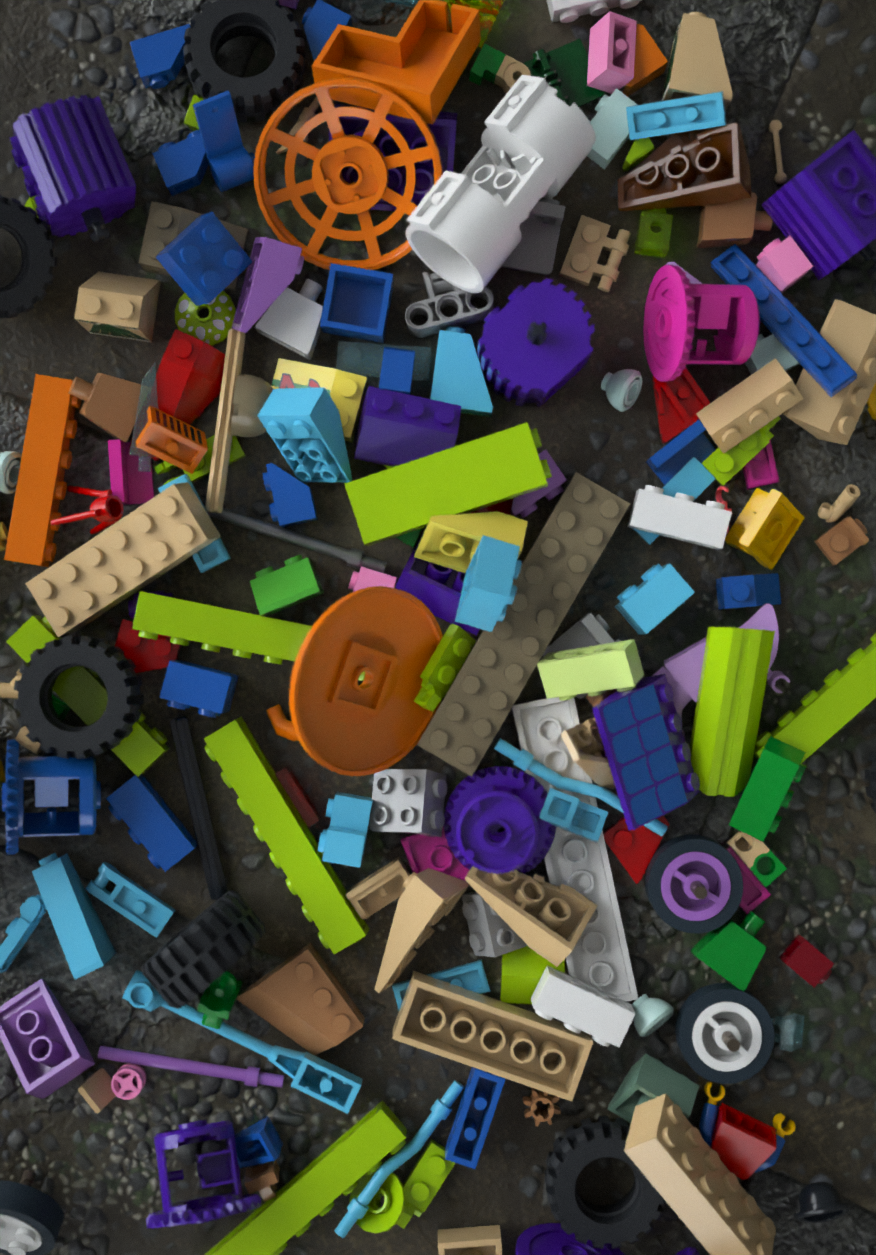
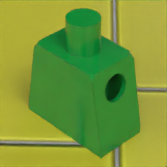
[691,911,767,991]

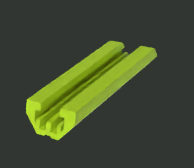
[690,627,775,797]

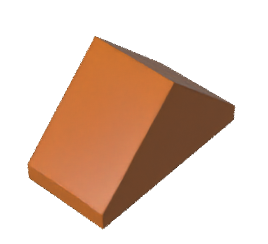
[622,24,668,97]

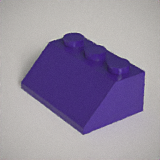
[354,386,461,467]
[395,533,480,636]

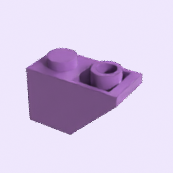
[510,449,567,518]

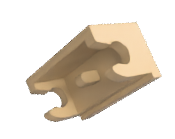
[345,857,411,920]

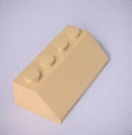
[783,299,876,445]

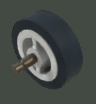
[675,983,774,1084]
[0,1170,64,1255]

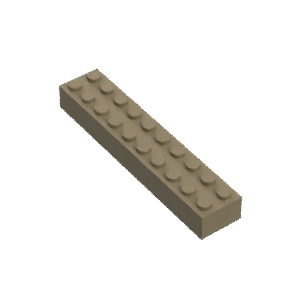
[417,472,630,777]

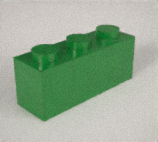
[729,736,807,842]

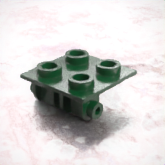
[523,38,605,107]

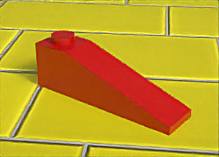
[128,329,225,462]

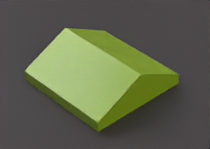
[500,946,565,1004]

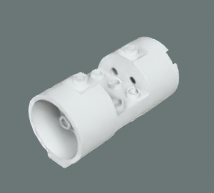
[406,75,596,293]

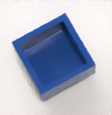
[155,211,253,306]
[320,263,394,343]
[160,660,239,718]

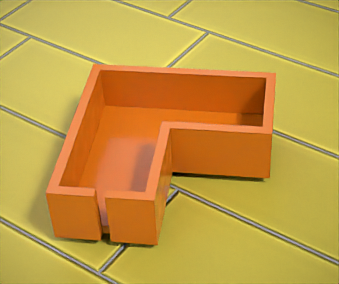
[312,0,481,125]

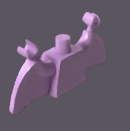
[652,603,790,743]

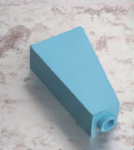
[32,852,116,980]

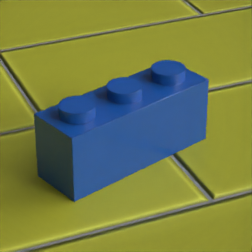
[106,775,198,872]
[445,1067,505,1169]

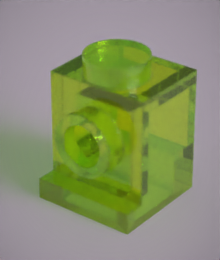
[634,208,673,258]

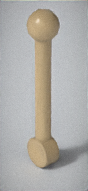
[769,119,787,184]

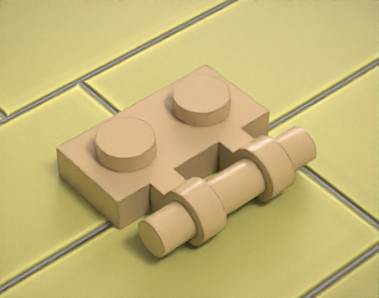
[559,215,631,292]

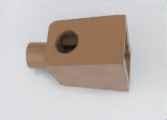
[697,192,772,248]
[68,373,151,443]

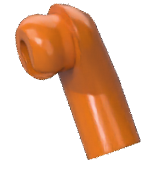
[266,704,299,741]

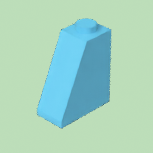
[430,327,493,417]

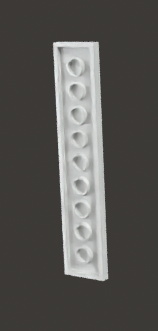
[512,697,638,1002]

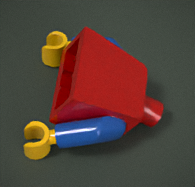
[699,1081,796,1180]

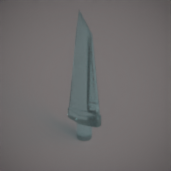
[129,362,158,472]

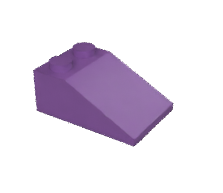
[231,237,304,333]
[0,979,95,1099]

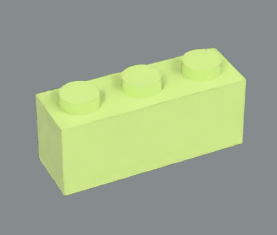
[537,639,644,700]

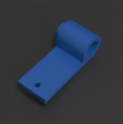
[193,91,255,192]

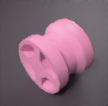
[111,1063,147,1100]

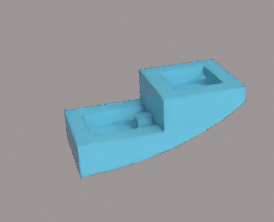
[539,788,608,843]

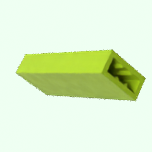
[345,422,552,546]

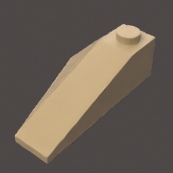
[374,868,469,993]

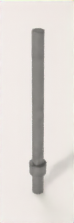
[207,508,387,573]

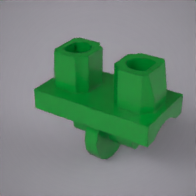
[197,971,243,1029]

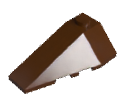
[617,122,751,211]

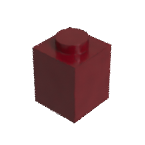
[779,934,834,988]

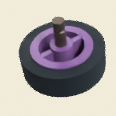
[645,835,743,933]

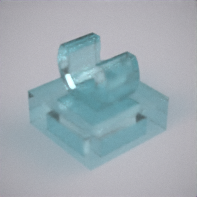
[771,1013,805,1052]

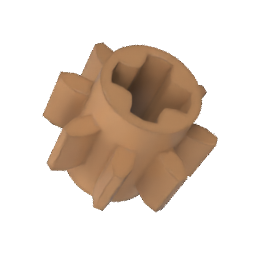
[522,1088,561,1127]

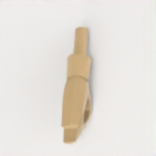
[276,96,320,155]

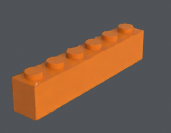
[4,374,82,568]

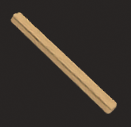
[205,329,246,514]

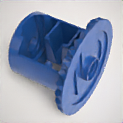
[2,739,101,855]

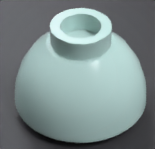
[601,369,642,412]
[0,451,22,494]
[632,994,674,1037]

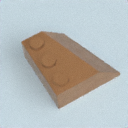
[237,942,365,1055]

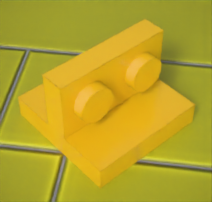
[725,488,804,570]

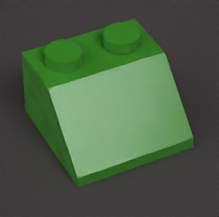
[250,555,324,616]

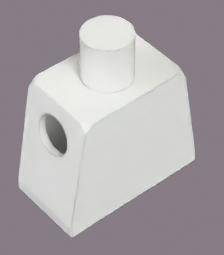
[255,279,323,360]

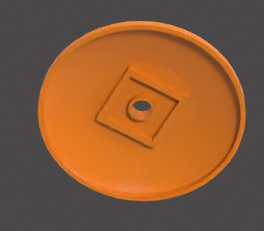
[289,586,443,776]

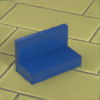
[646,420,716,486]

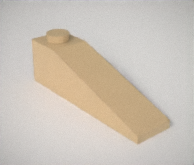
[561,717,616,789]
[465,866,598,967]

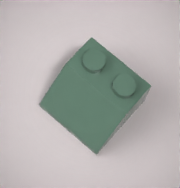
[607,1054,699,1123]

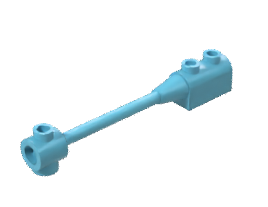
[122,970,363,1114]

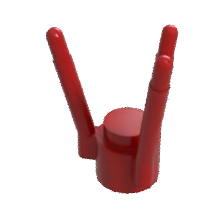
[50,486,124,535]

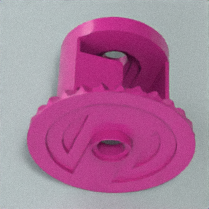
[643,265,760,382]

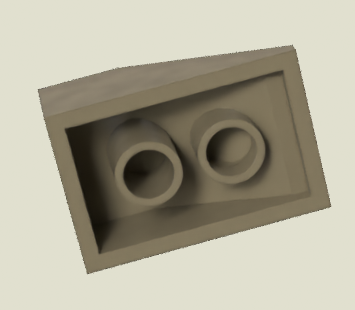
[138,201,248,291]

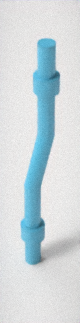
[494,738,668,836]
[334,1080,464,1238]

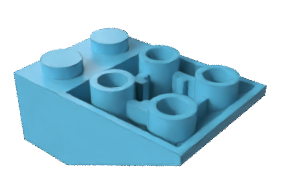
[258,387,352,483]

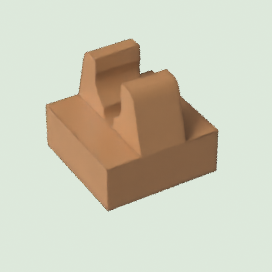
[244,1160,280,1202]

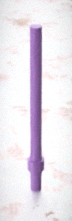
[98,1046,285,1088]

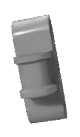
[405,272,494,338]

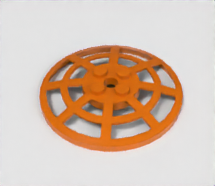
[253,78,443,270]

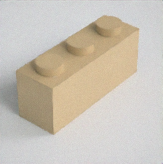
[696,358,804,454]

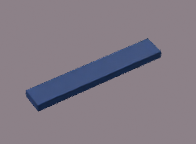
[711,244,857,398]

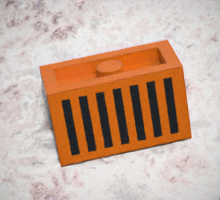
[136,405,208,474]

